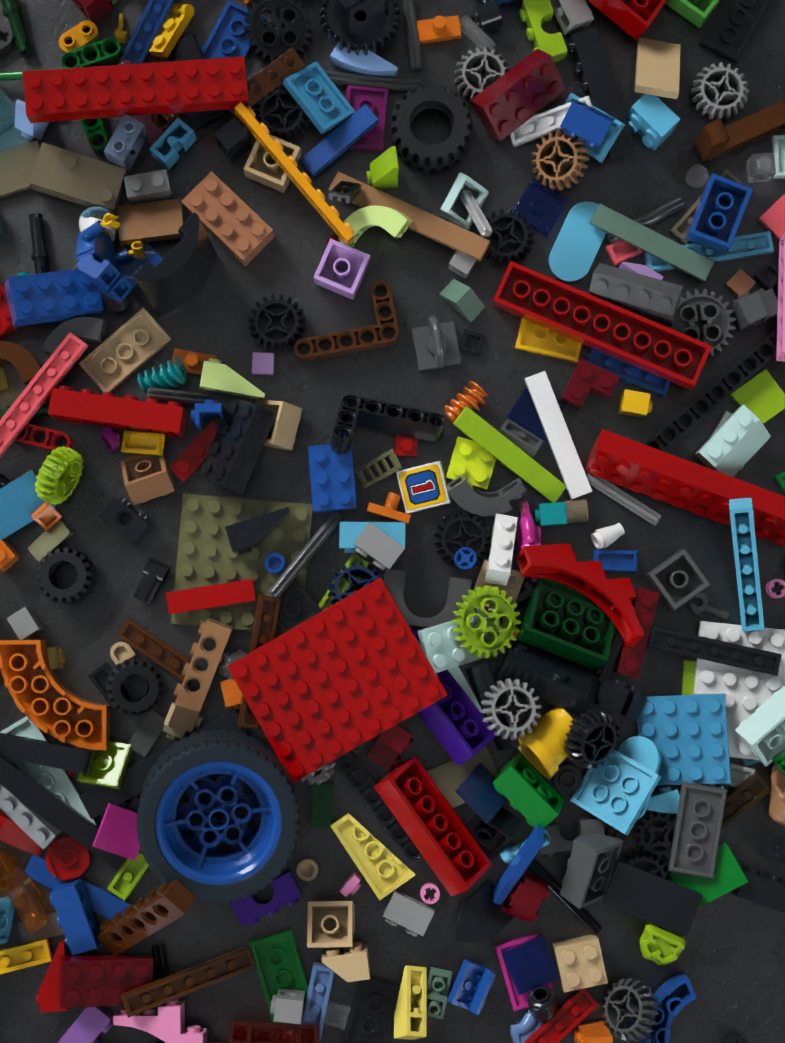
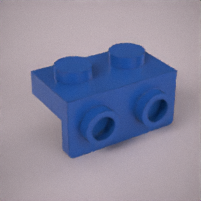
[191,400,226,431]
[447,959,496,1015]

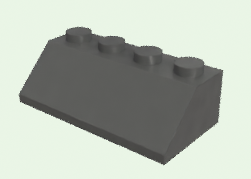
[589,263,683,327]

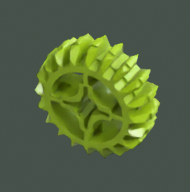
[35,446,84,505]

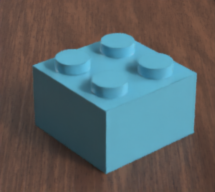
[626,94,680,151]

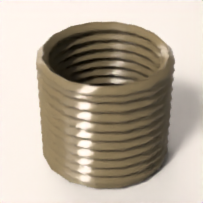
[564,499,589,524]

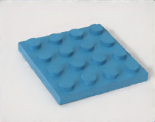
[637,693,732,785]

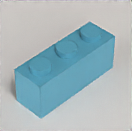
[339,522,405,553]

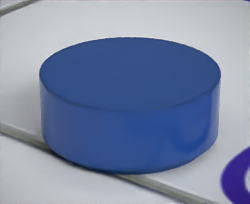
[264,552,286,574]

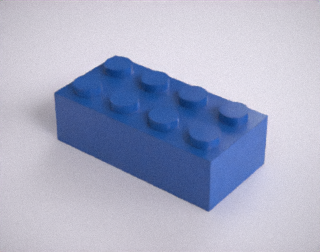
[4,269,104,327]

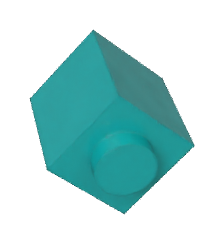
[534,502,567,527]

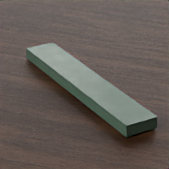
[589,203,714,282]

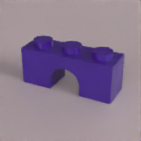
[229,869,302,927]

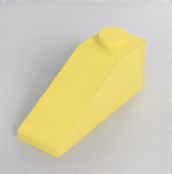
[394,965,427,1040]

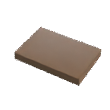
[117,198,184,245]

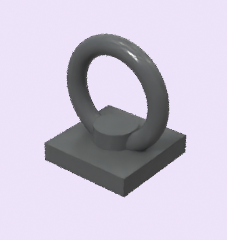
[411,315,461,372]

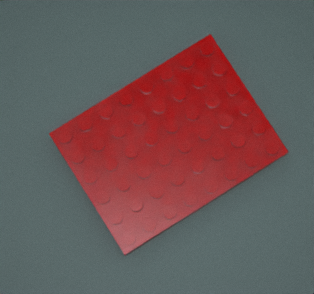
[227,577,448,783]

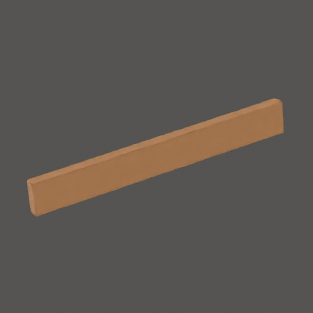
[329,171,491,262]

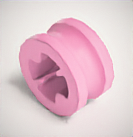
[765,579,785,599]
[420,883,440,904]

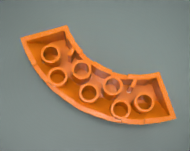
[0,640,111,751]

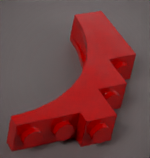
[516,544,644,647]

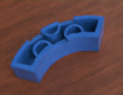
[642,971,697,1043]

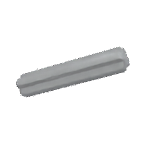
[460,190,493,238]

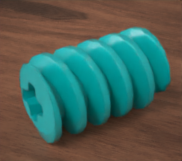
[137,357,187,395]

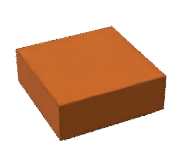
[31,502,63,531]

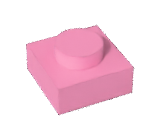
[339,871,361,897]

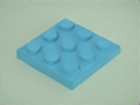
[570,749,661,836]

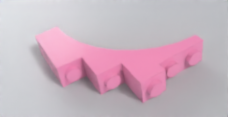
[113,998,207,1043]

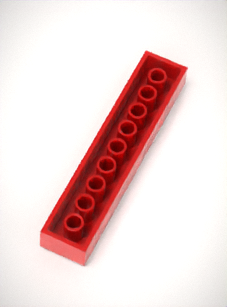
[22,57,249,123]
[493,261,712,390]
[584,429,785,547]

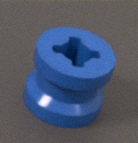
[454,547,477,570]

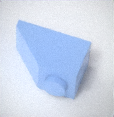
[15,99,49,141]

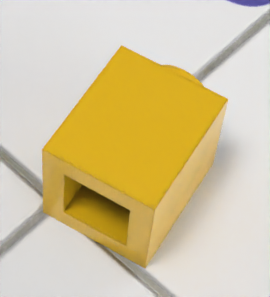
[618,389,653,418]

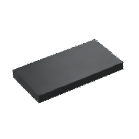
[668,781,727,879]

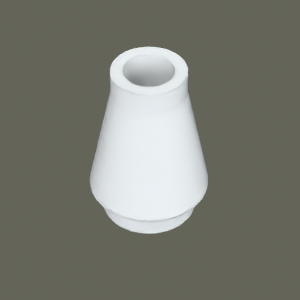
[591,523,625,550]

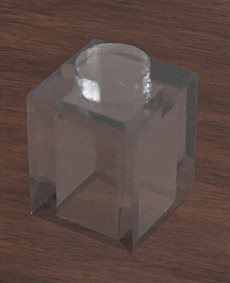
[746,152,776,183]

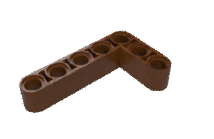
[694,100,785,162]
[294,281,399,362]

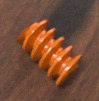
[443,381,489,427]

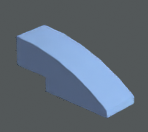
[330,43,398,77]

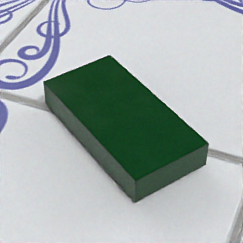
[310,782,334,828]

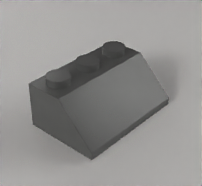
[559,833,624,909]

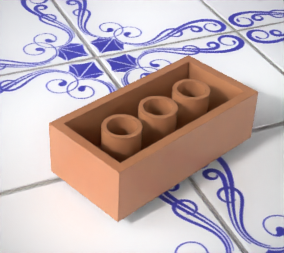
[181,171,275,267]

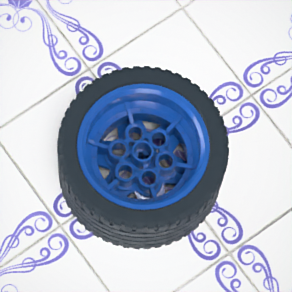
[137,729,300,903]

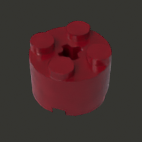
[501,872,549,923]

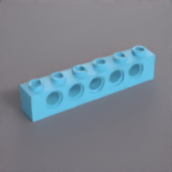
[729,498,765,631]

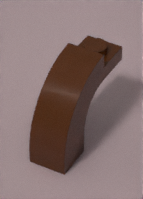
[0,341,42,386]

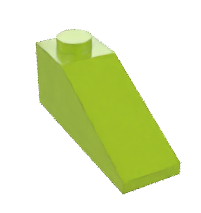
[366,146,399,190]

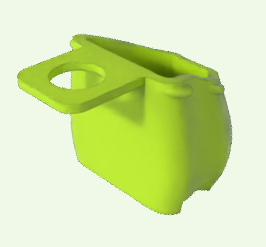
[639,921,686,965]

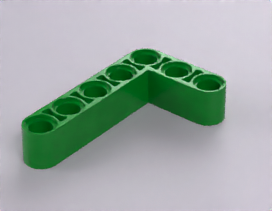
[61,38,124,156]

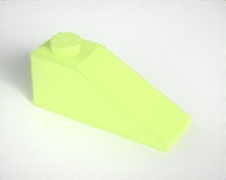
[199,358,265,400]

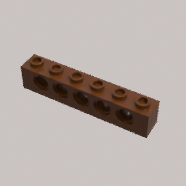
[97,879,196,955]

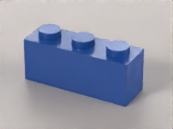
[50,878,101,956]

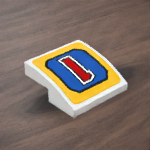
[396,461,451,514]

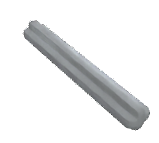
[586,473,661,525]

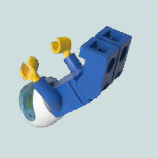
[76,206,144,303]

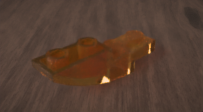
[0,848,50,935]

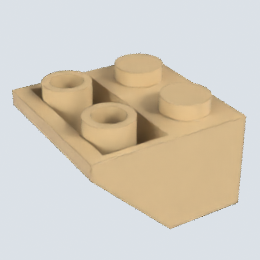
[322,941,371,982]

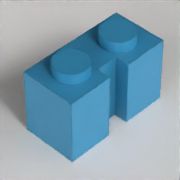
[149,117,197,170]

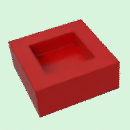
[395,434,418,457]

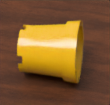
[517,706,574,779]

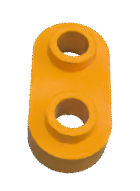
[59,20,99,53]

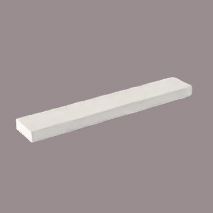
[524,371,592,500]

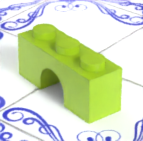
[519,0,568,63]

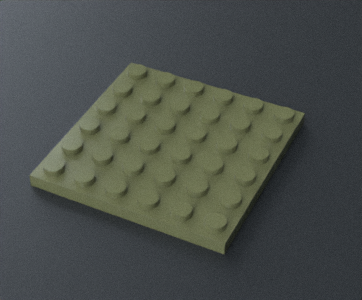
[171,494,313,633]

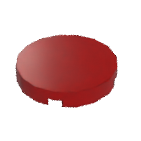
[45,835,91,881]

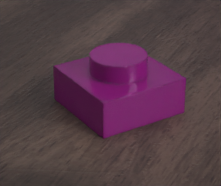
[99,426,121,454]

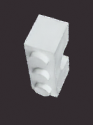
[485,513,518,586]

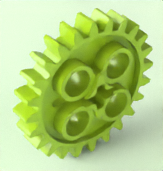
[451,585,521,658]

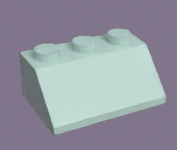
[694,404,771,477]
[735,686,785,767]

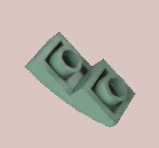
[427,967,452,1019]

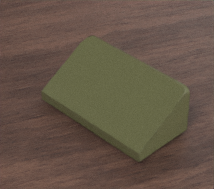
[27,519,74,563]

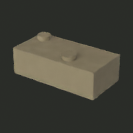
[29,142,128,215]

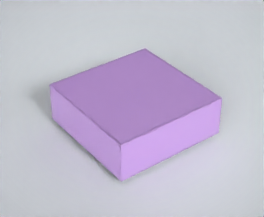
[252,352,275,376]

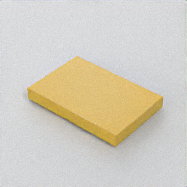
[515,318,582,363]

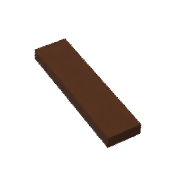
[116,618,201,684]

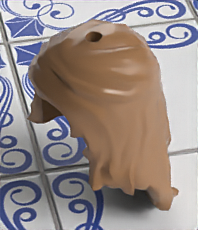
[768,765,785,826]

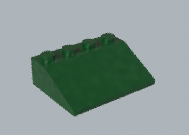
[517,577,615,671]

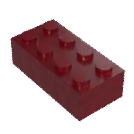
[471,48,567,141]
[58,953,154,1008]

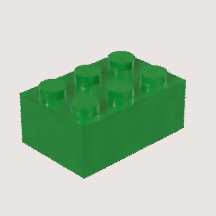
[493,752,565,828]

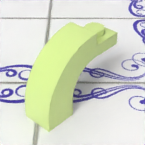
[338,205,413,247]

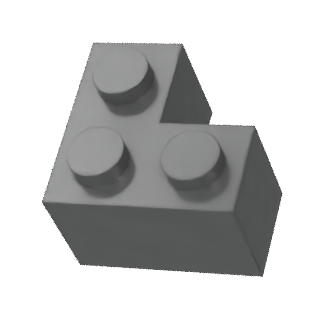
[728,288,778,333]

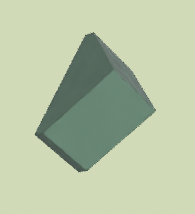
[439,278,485,323]

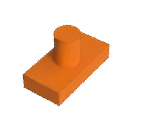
[417,15,461,44]
[172,348,218,376]
[367,492,411,525]

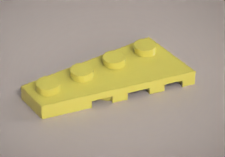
[330,813,416,901]

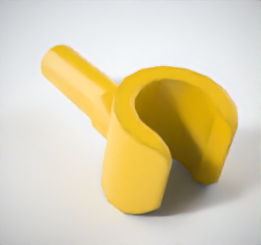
[115,13,129,44]

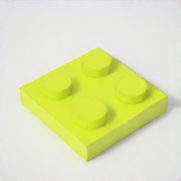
[446,436,496,490]

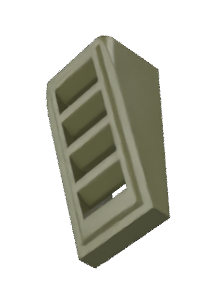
[354,449,402,490]

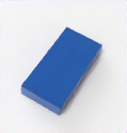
[593,549,638,573]

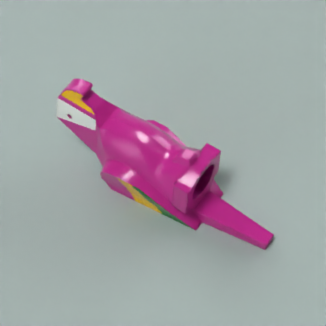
[515,500,541,582]

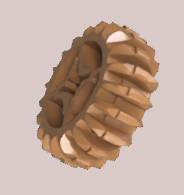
[531,130,589,190]

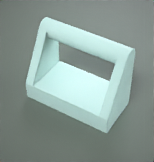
[440,172,489,230]

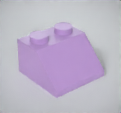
[313,238,370,300]

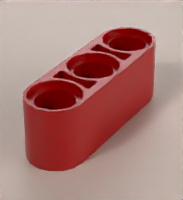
[15,424,74,451]

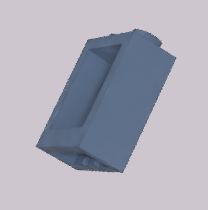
[104,114,148,175]

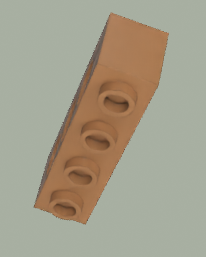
[174,618,233,712]

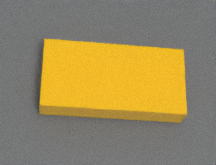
[121,430,165,456]

